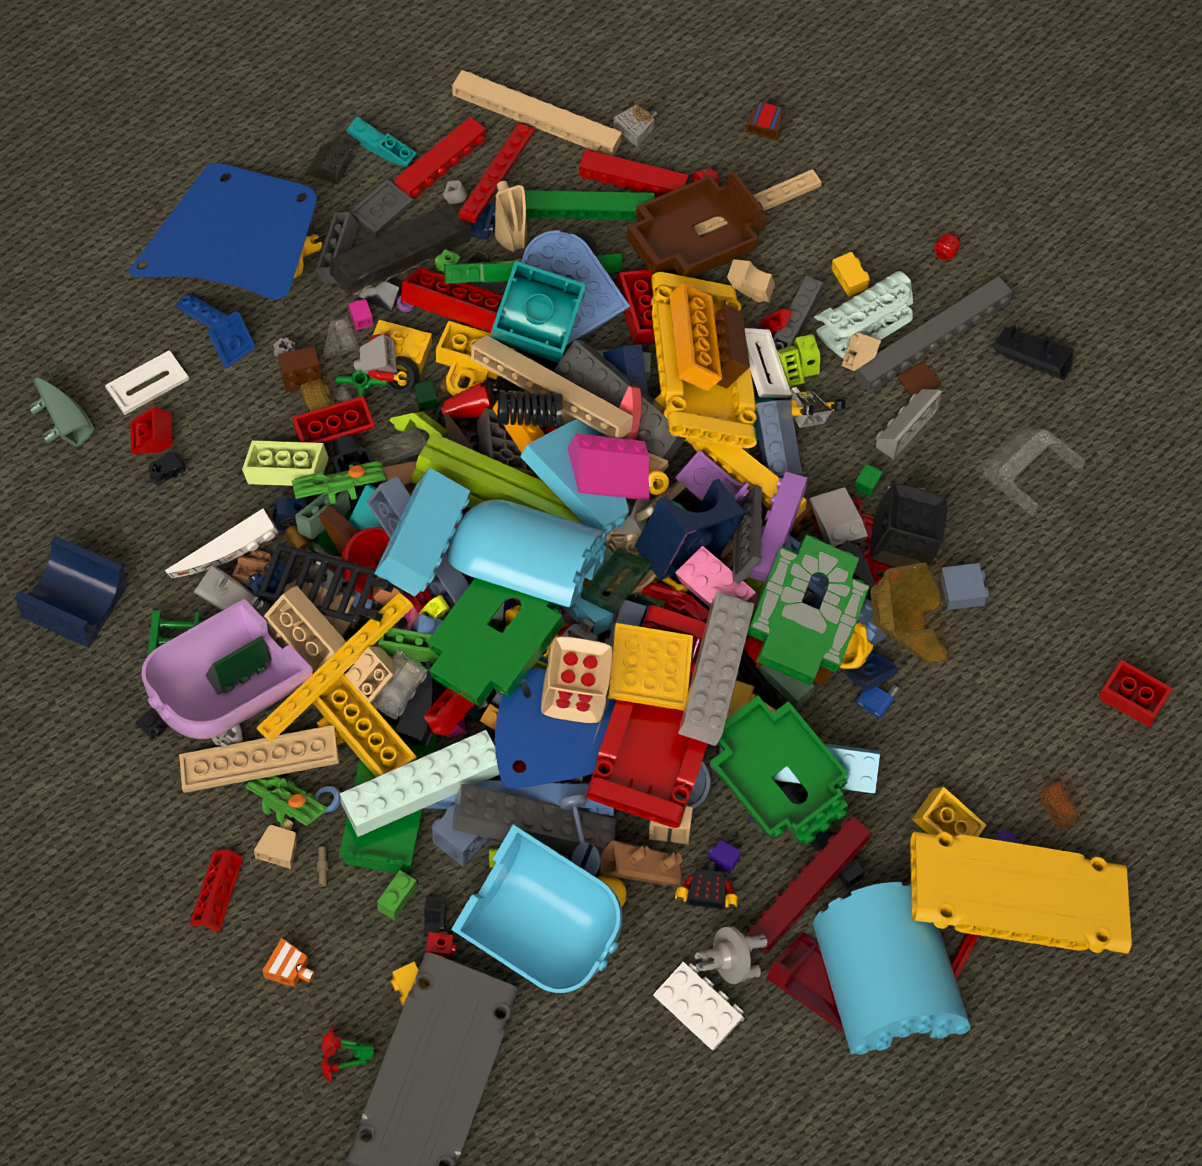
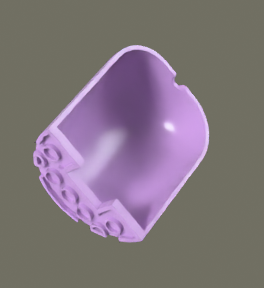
[142,599,313,739]

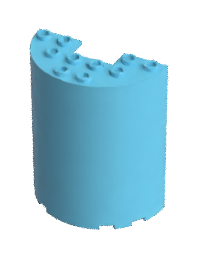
[813,882,970,1055]

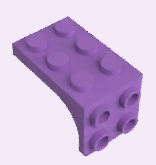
[674,450,750,502]

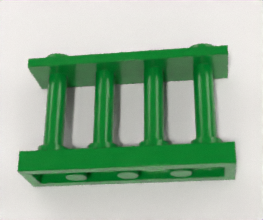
[147,611,204,657]

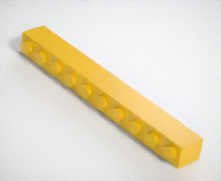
[654,394,807,518]

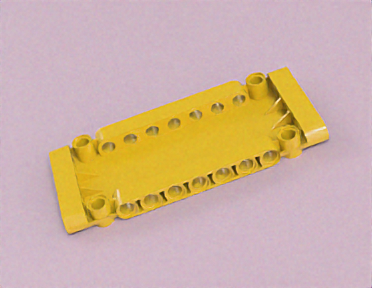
[651,272,757,449]
[910,831,1132,954]

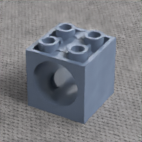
[432,804,489,867]

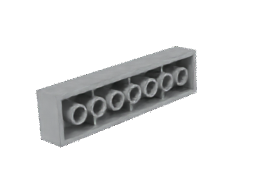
[678,592,754,746]

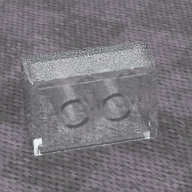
[371,649,428,720]

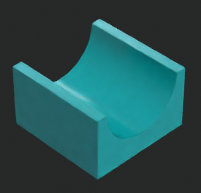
[490,261,586,363]

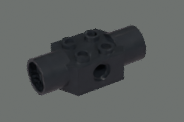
[332,435,381,507]

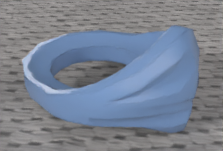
[315,786,341,813]

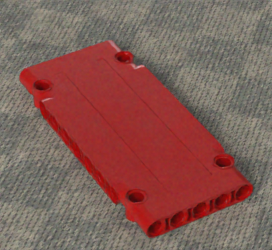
[586,606,707,828]

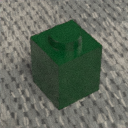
[414,380,437,412]

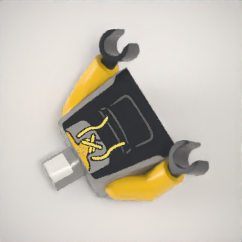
[790,387,846,428]

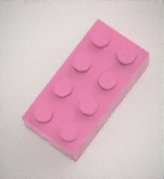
[675,546,759,608]

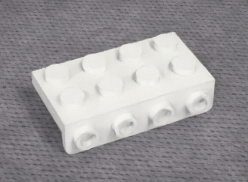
[653,962,745,1051]

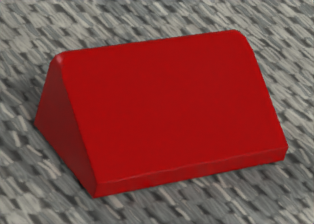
[760,309,792,334]

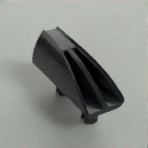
[993,325,1074,380]
[390,661,446,746]

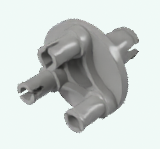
[694,926,767,984]

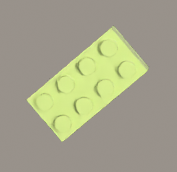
[242,441,328,486]

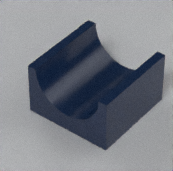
[635,479,745,580]
[15,536,128,648]

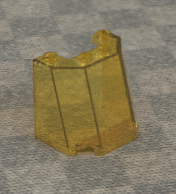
[870,562,948,664]

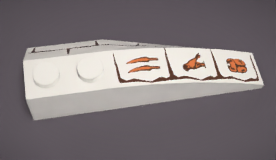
[165,509,278,578]

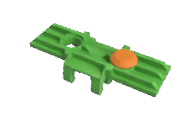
[292,461,386,504]
[245,776,327,826]

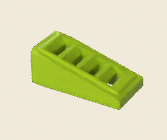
[777,346,805,388]

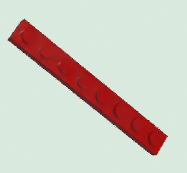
[459,122,535,223]

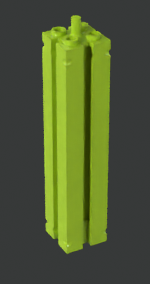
[411,433,583,524]

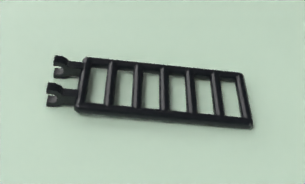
[258,543,394,624]

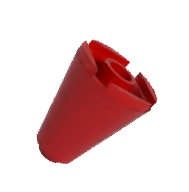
[441,380,494,419]

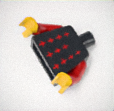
[675,861,738,910]

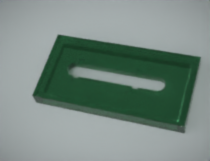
[580,547,653,614]

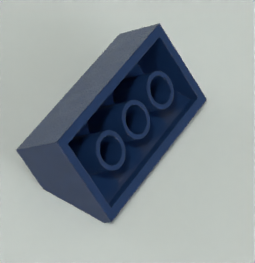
[603,344,649,395]

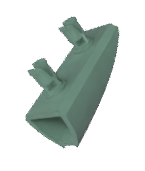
[28,378,94,447]

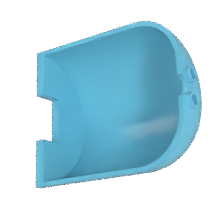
[447,499,606,608]
[451,825,623,993]

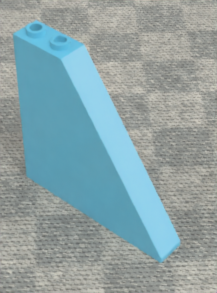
[520,419,629,535]

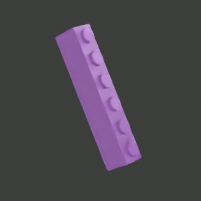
[750,471,807,582]

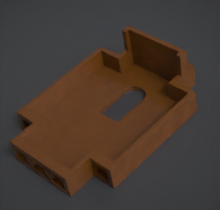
[626,171,767,278]

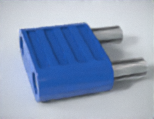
[855,685,898,718]

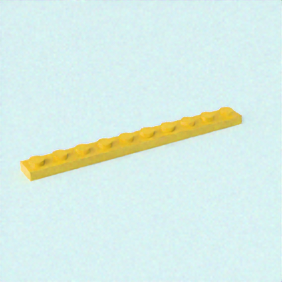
[257,593,414,742]

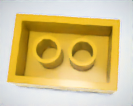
[373,320,432,375]

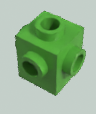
[435,249,461,275]

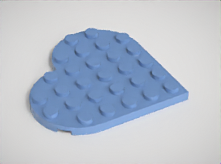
[522,231,630,347]

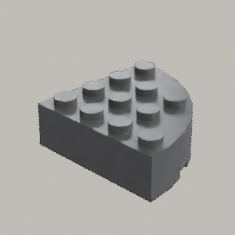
[477,408,538,479]

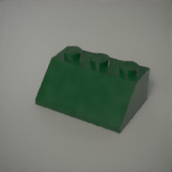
[205,636,270,695]

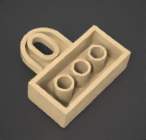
[264,586,346,673]

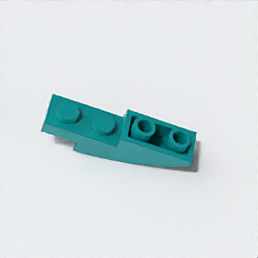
[346,117,417,167]

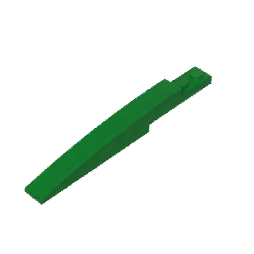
[444,253,623,284]

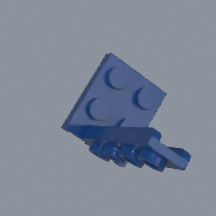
[176,294,256,368]

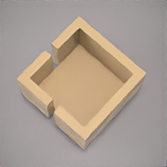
[649,805,693,844]

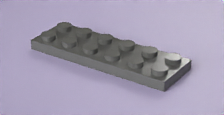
[733,484,763,584]

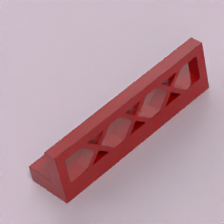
[190,849,243,931]

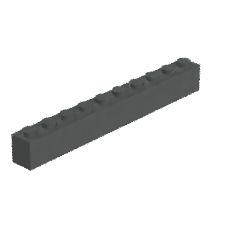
[855,276,1012,391]

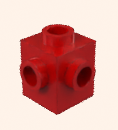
[426,932,457,960]

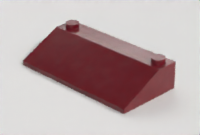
[766,932,844,1033]

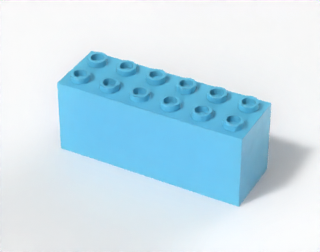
[374,468,470,596]

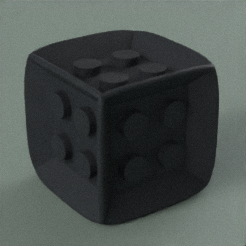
[870,484,947,572]

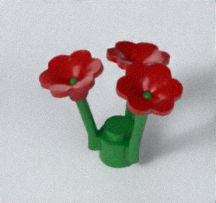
[321,1026,374,1083]

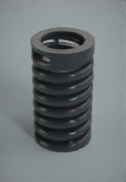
[497,390,562,428]

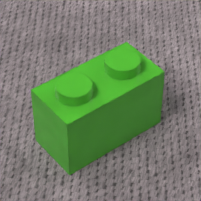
[377,870,417,920]

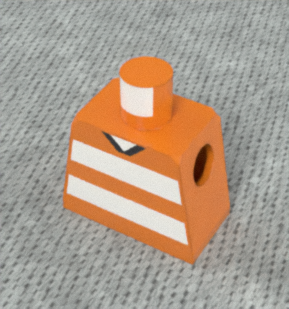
[262,938,315,987]

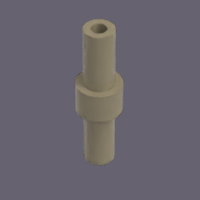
[317,847,329,887]

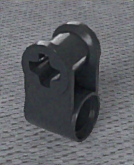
[149,452,186,484]

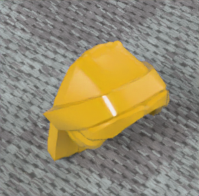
[839,622,873,669]

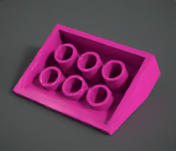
[567,433,649,500]

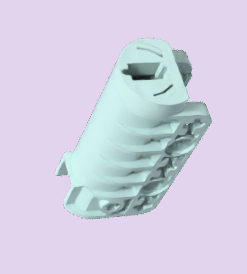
[814,271,913,358]

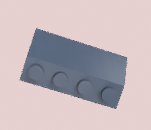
[754,400,802,478]

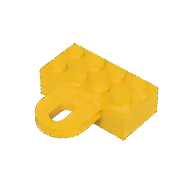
[436,321,518,396]

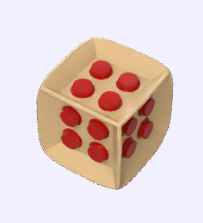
[541,637,612,723]

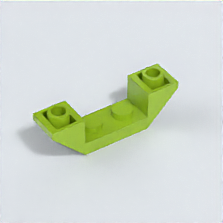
[389,412,448,439]

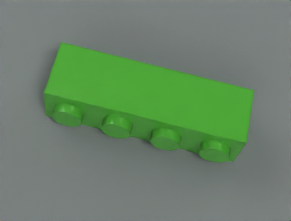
[378,628,439,664]

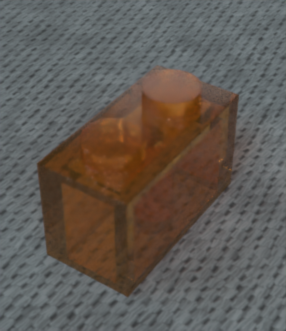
[1039,781,1079,831]

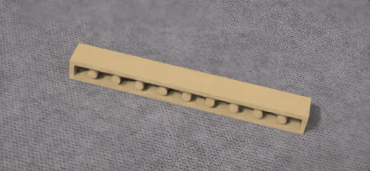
[452,70,622,156]
[471,335,633,439]

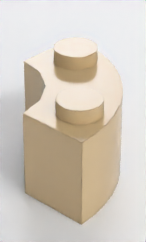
[727,259,775,302]

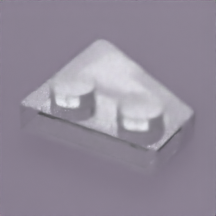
[324,317,359,359]

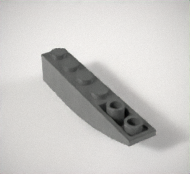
[761,275,823,374]

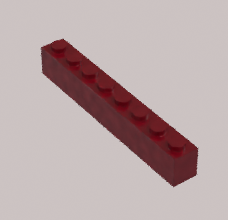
[746,817,872,955]

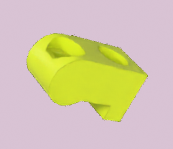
[418,595,450,620]

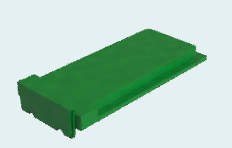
[339,722,438,873]

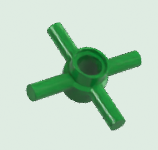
[336,370,390,398]

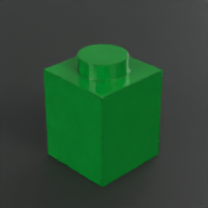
[854,464,883,498]

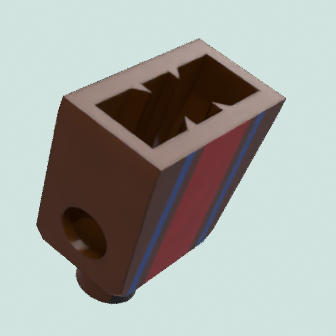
[746,98,782,141]

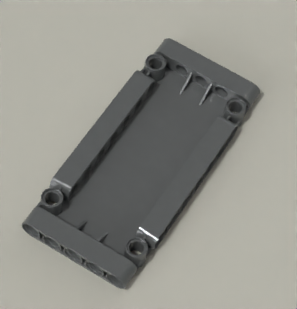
[345,953,518,1166]

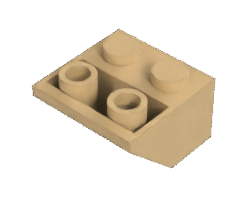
[345,647,395,703]

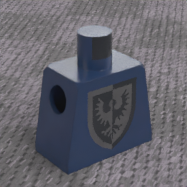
[272,497,306,531]

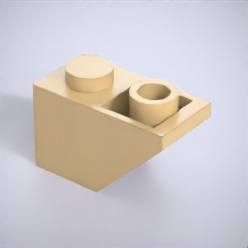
[841,332,881,371]

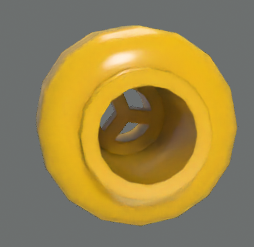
[648,469,669,495]

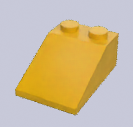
[912,787,986,837]

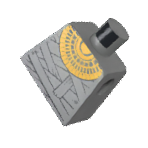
[614,105,657,147]

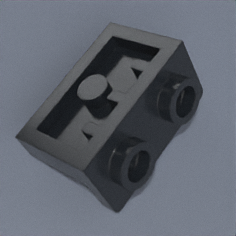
[135,708,169,740]

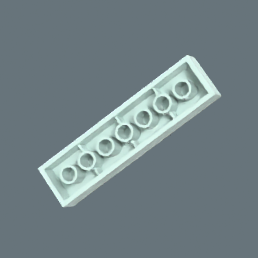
[340,730,500,837]

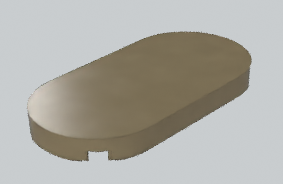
[634,481,686,522]

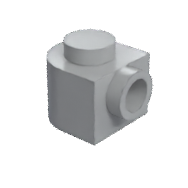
[443,180,467,204]

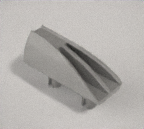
[193,564,272,619]

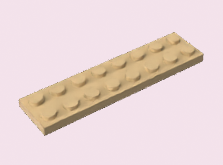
[179,725,339,793]

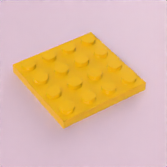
[607,623,693,710]

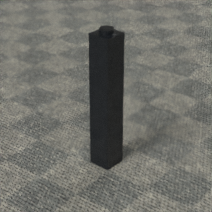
[779,782,865,889]

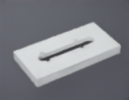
[745,328,792,398]
[105,350,189,415]

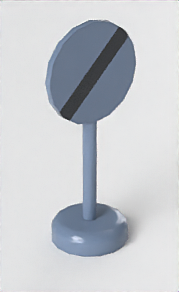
[559,795,600,876]

